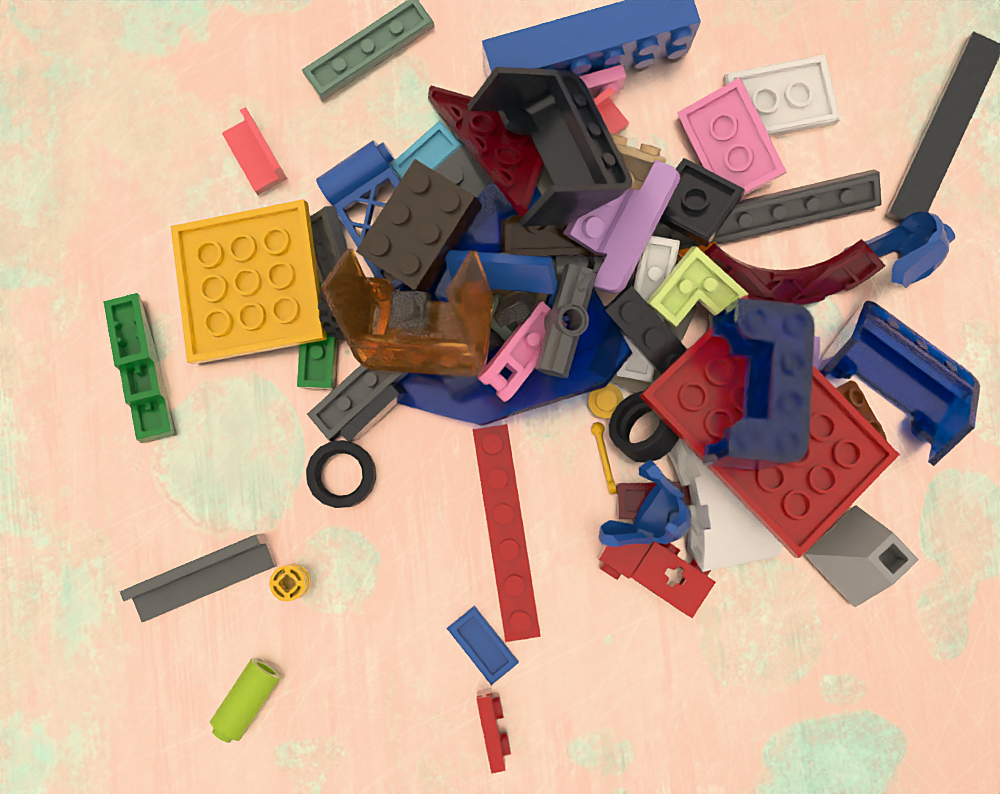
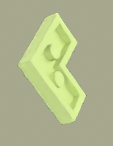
[646,246,748,327]

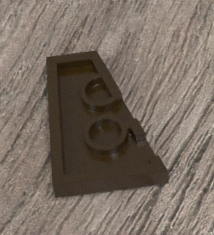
[500,209,594,256]

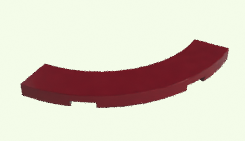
[704,239,886,307]

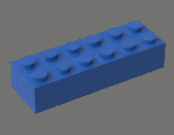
[482,0,701,79]

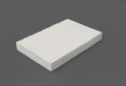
[723,54,841,137]

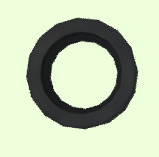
[609,391,679,463]
[306,440,376,508]

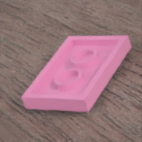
[677,77,787,196]

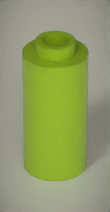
[210,658,281,743]

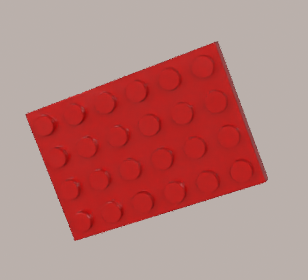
[640,295,900,558]

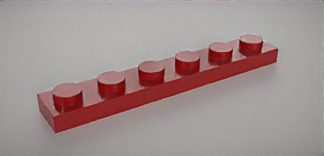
[472,424,541,643]

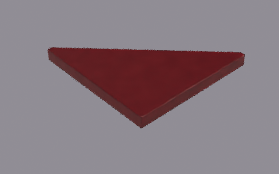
[428,85,544,217]

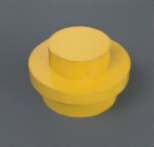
[588,383,624,419]

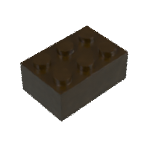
[355,159,483,297]

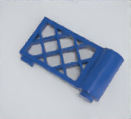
[316,140,405,296]

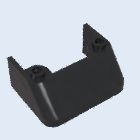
[467,67,632,227]

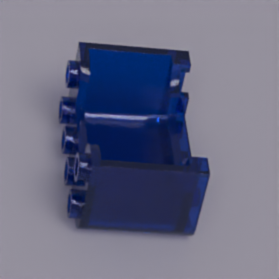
[703,298,815,470]

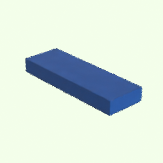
[445,250,558,294]

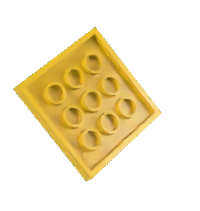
[170,199,327,364]

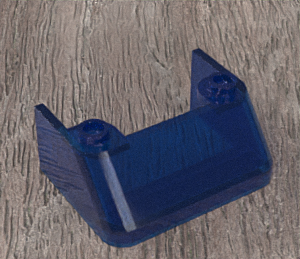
[818,301,980,466]

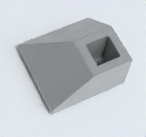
[804,505,919,607]

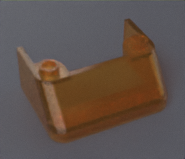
[320,249,494,377]

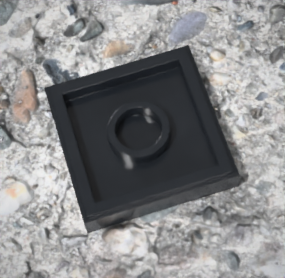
[659,158,745,247]

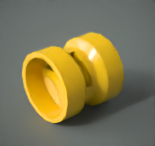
[269,563,311,602]

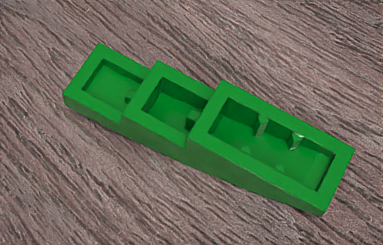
[103,293,175,443]

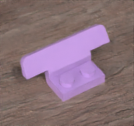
[563,160,680,294]

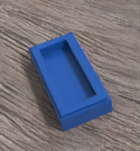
[446,605,519,685]

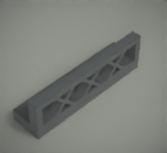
[119,533,278,623]

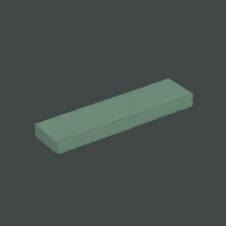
[301,0,435,101]

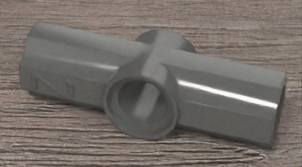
[535,264,597,378]

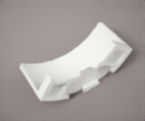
[668,438,783,572]

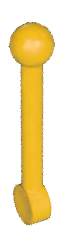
[591,422,617,495]

